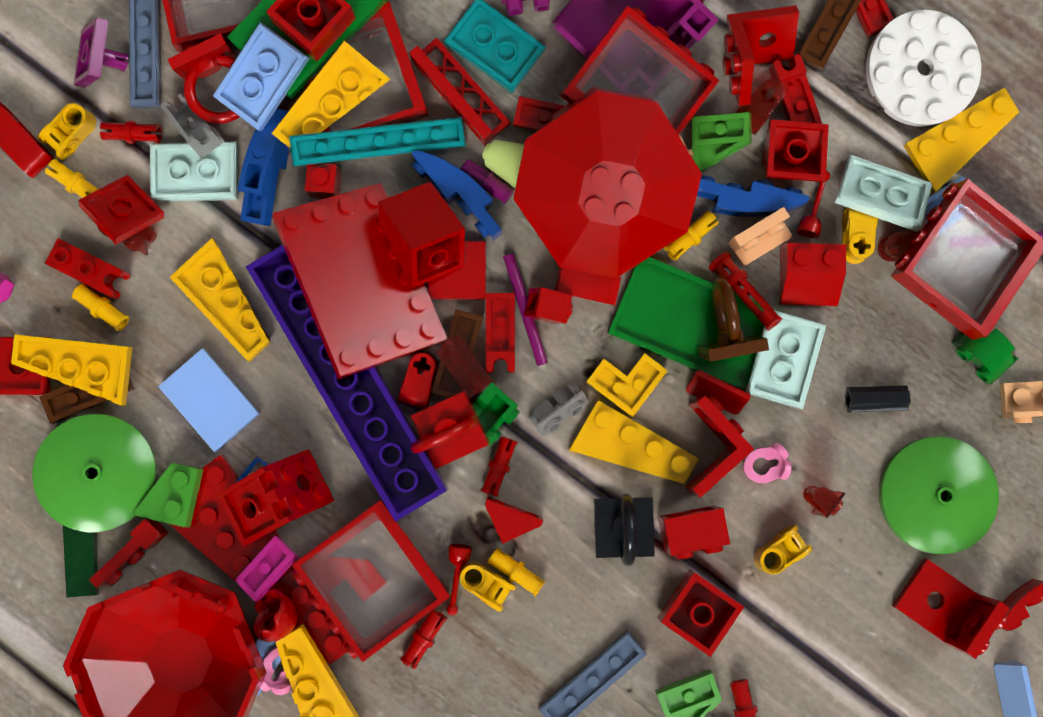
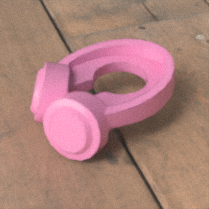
[743,443,792,483]
[260,646,292,695]

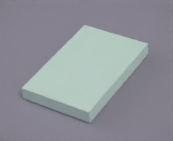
[150,141,239,202]
[834,154,932,232]
[745,310,826,410]

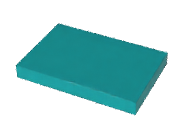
[444,0,546,94]

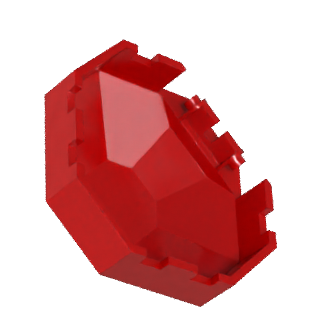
[513,87,702,278]
[63,569,267,717]

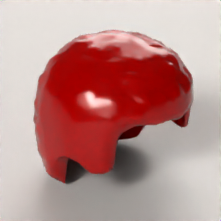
[253,589,297,642]

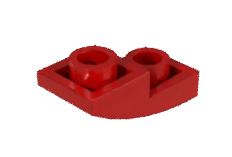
[555,268,622,306]
[1000,579,1043,631]

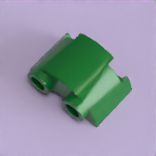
[951,328,1019,385]
[472,382,520,447]

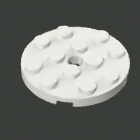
[866,10,981,127]

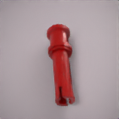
[709,251,782,331]

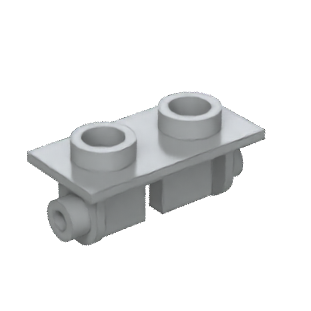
[528,383,589,436]

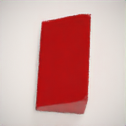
[686,370,751,415]

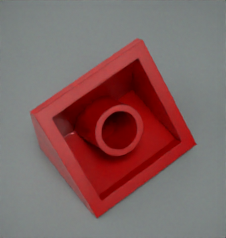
[762,119,829,182]
[485,496,544,544]

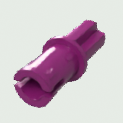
[460,159,515,204]

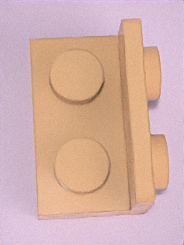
[728,207,792,266]
[999,381,1043,424]

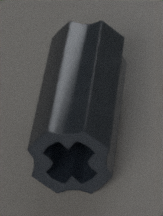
[845,385,911,413]

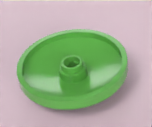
[32,414,157,532]
[879,437,999,554]

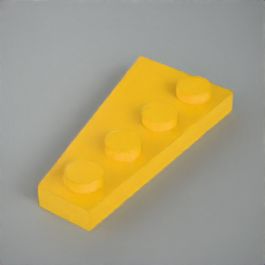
[271,41,391,148]
[903,88,1019,194]
[170,238,271,362]
[11,334,133,406]
[569,400,699,484]
[275,624,360,717]

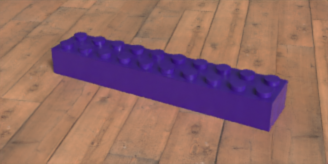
[245,245,449,522]

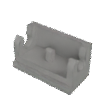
[160,93,225,158]

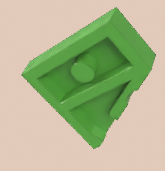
[692,112,752,172]
[134,463,203,527]
[655,669,722,717]

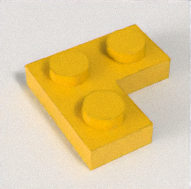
[586,353,668,417]

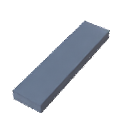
[129,0,161,108]
[538,630,647,717]

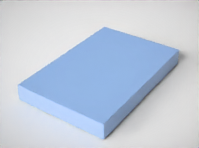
[213,22,310,131]
[158,348,261,452]

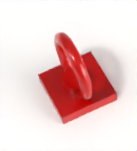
[167,33,240,124]
[410,390,490,469]

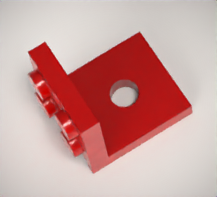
[722,5,799,106]
[685,395,754,498]
[217,449,335,546]
[892,558,1010,659]

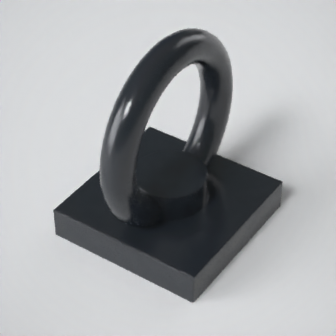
[594,494,655,566]

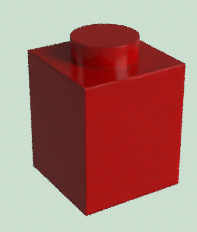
[305,163,342,199]
[524,287,573,324]

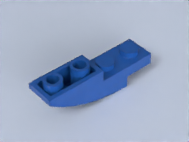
[237,109,289,226]
[411,150,502,241]
[697,175,810,217]

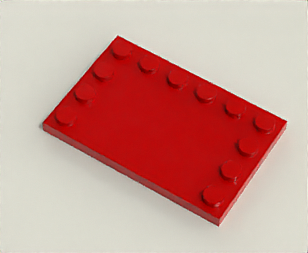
[272,183,447,379]

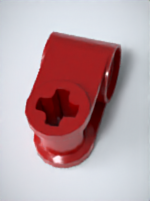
[398,353,438,410]

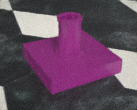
[74,17,128,88]

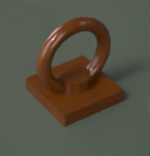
[697,278,769,362]

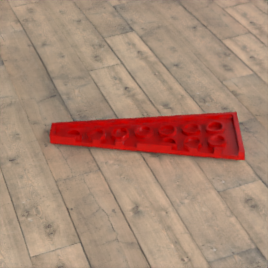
[168,455,348,664]

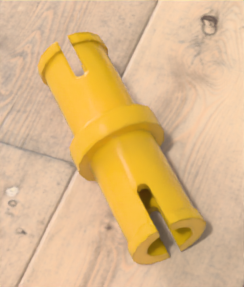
[45,159,99,198]
[664,210,719,261]
[71,284,130,332]
[487,547,546,596]

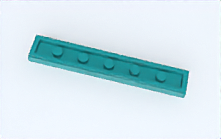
[289,117,466,167]

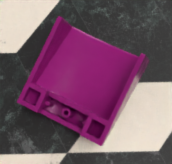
[549,0,718,97]

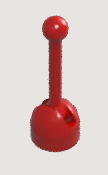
[796,170,830,239]
[446,544,472,616]

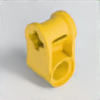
[38,103,96,160]
[842,207,878,264]
[753,524,813,574]
[460,561,517,612]

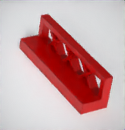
[409,37,511,146]

